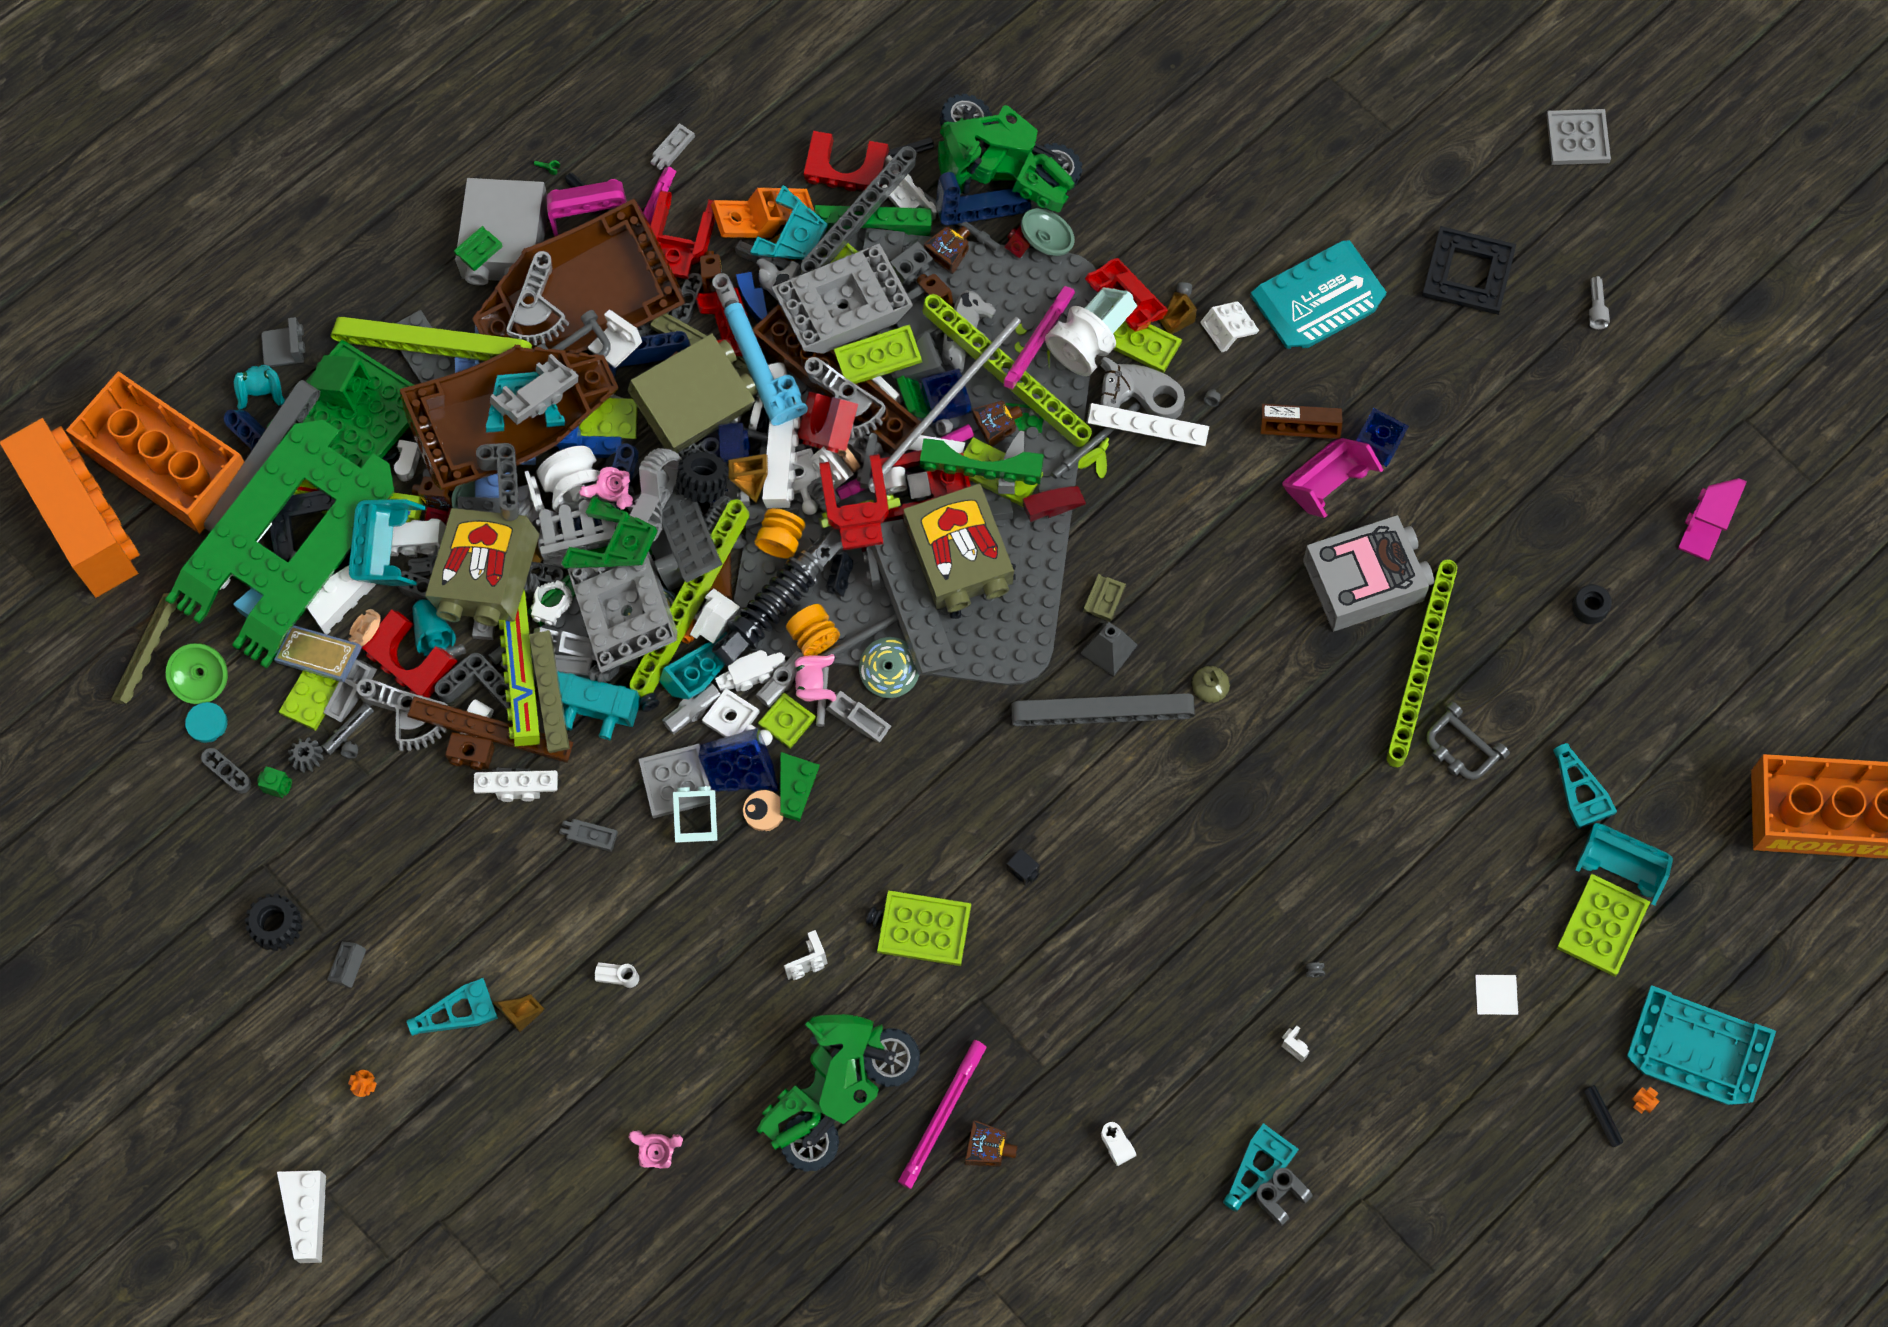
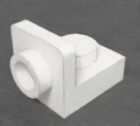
[1282,1026,1309,1063]

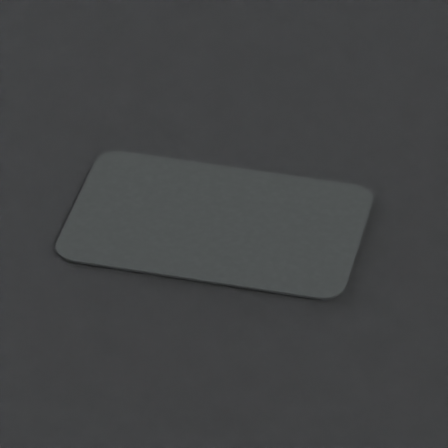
[734,229,1099,685]

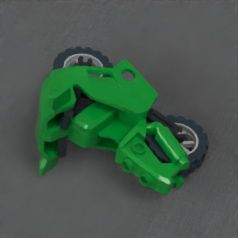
[938,94,1082,212]
[757,1014,920,1172]

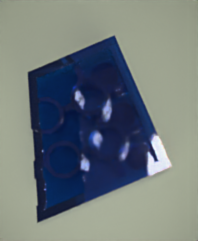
[698,728,778,791]

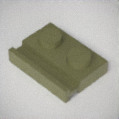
[1083,574,1126,622]

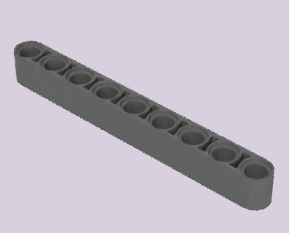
[801,146,916,275]
[204,380,320,532]
[1011,694,1195,726]

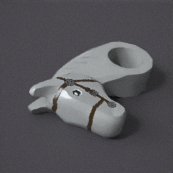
[1100,357,1185,419]

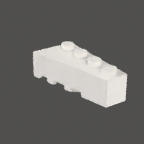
[391,519,446,557]
[307,565,376,635]
[277,1171,326,1263]

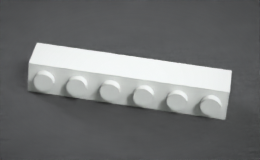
[762,402,800,508]
[1086,403,1209,446]

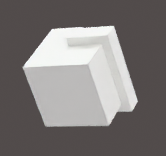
[690,589,740,643]

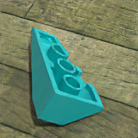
[659,632,727,700]

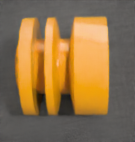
[754,508,806,559]
[786,604,840,656]

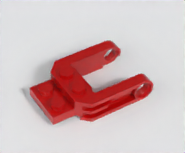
[651,190,716,279]
[881,450,971,520]
[819,454,889,550]

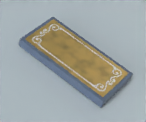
[274,625,362,682]

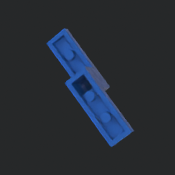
[555,426,622,458]

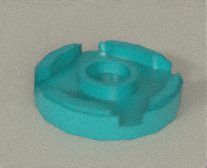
[185,702,227,743]

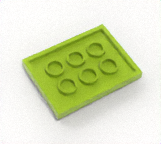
[1557,874,1650,977]
[877,891,971,966]

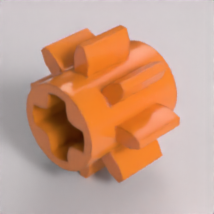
[348,1070,377,1097]
[1632,1087,1659,1114]

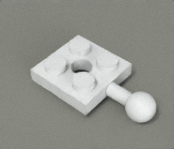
[792,448,821,515]
[702,688,772,746]

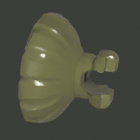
[1191,666,1230,703]

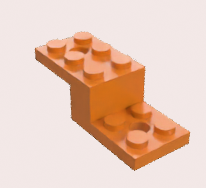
[711,188,815,238]

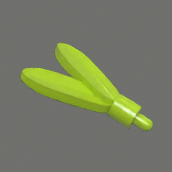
[1078,437,1109,479]

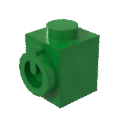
[258,766,292,799]

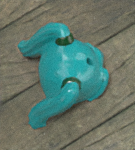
[234,365,285,410]

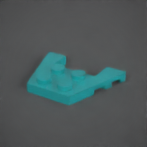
[750,185,828,260]
[486,372,565,433]

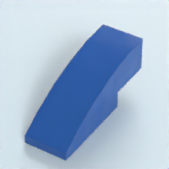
[736,272,767,323]

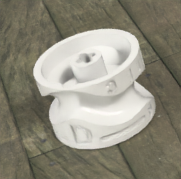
[1045,306,1116,376]
[537,446,600,513]

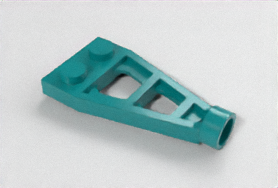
[1553,743,1617,829]
[406,978,498,1036]
[1223,1123,1299,1212]

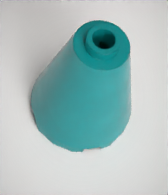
[412,600,456,656]

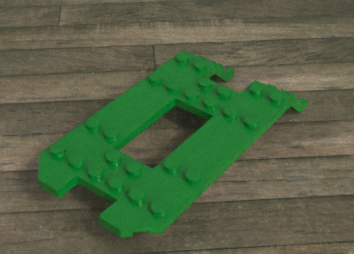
[165,420,395,668]

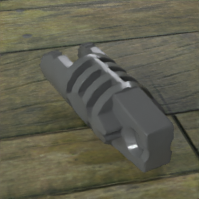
[704,495,730,534]

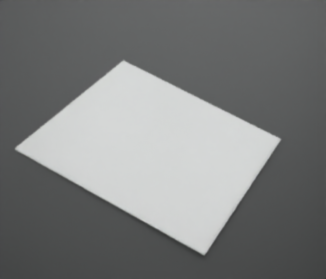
[1475,975,1518,1015]

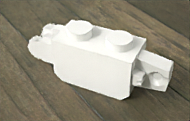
[715,650,786,692]

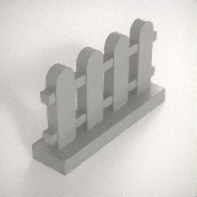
[536,497,616,560]

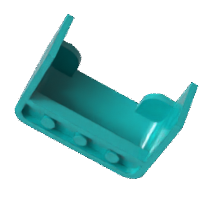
[349,499,425,586]
[1575,823,1673,906]

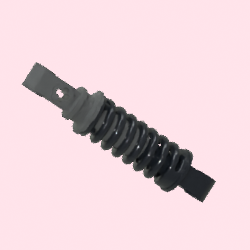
[712,526,842,666]

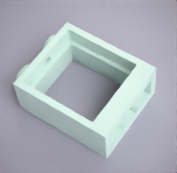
[1085,287,1137,333]
[673,786,717,842]

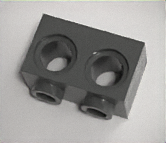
[890,242,933,286]

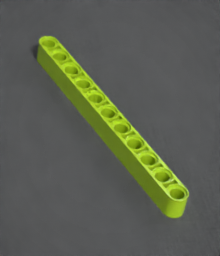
[922,294,1092,447]
[331,317,532,361]
[630,499,749,698]
[1387,560,1457,767]

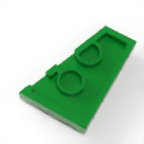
[780,752,820,822]

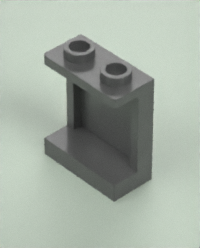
[895,286,944,342]

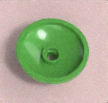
[166,643,228,704]

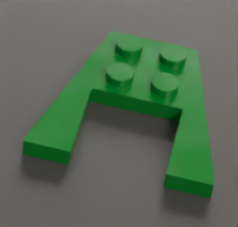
[561,496,658,568]

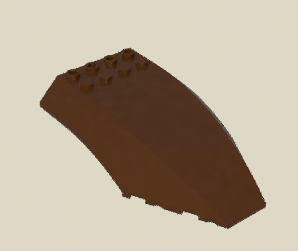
[472,199,686,354]
[400,344,619,490]

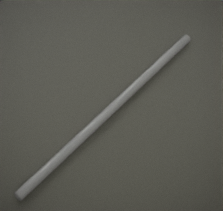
[882,317,1021,477]

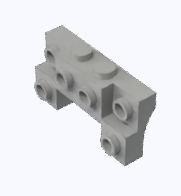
[490,354,579,425]

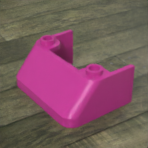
[546,179,627,237]
[1282,438,1384,518]
[1678,478,1747,561]

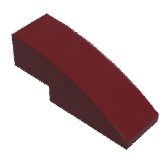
[1023,486,1086,522]

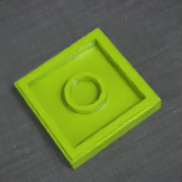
[758,693,816,749]

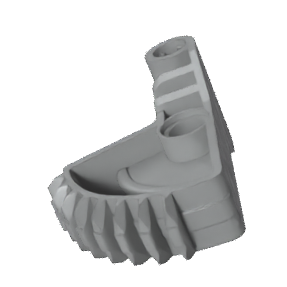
[506,251,569,346]
[805,357,886,439]
[616,448,682,541]
[356,679,448,751]

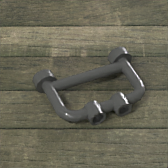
[534,310,611,357]
[1426,701,1510,780]

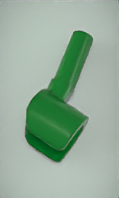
[534,160,560,175]

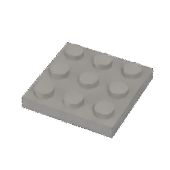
[1546,109,1611,165]
[639,744,710,818]

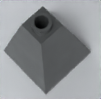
[891,332,950,383]
[1081,622,1137,677]

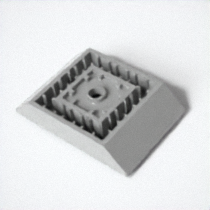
[772,243,913,353]
[568,551,677,673]

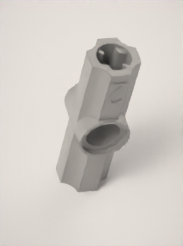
[756,651,804,707]
[662,683,721,735]

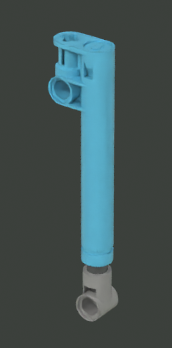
[712,273,808,426]

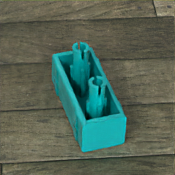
[558,671,641,740]

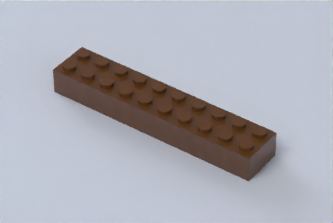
[753,304,924,455]

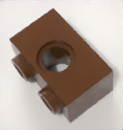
[445,732,495,771]

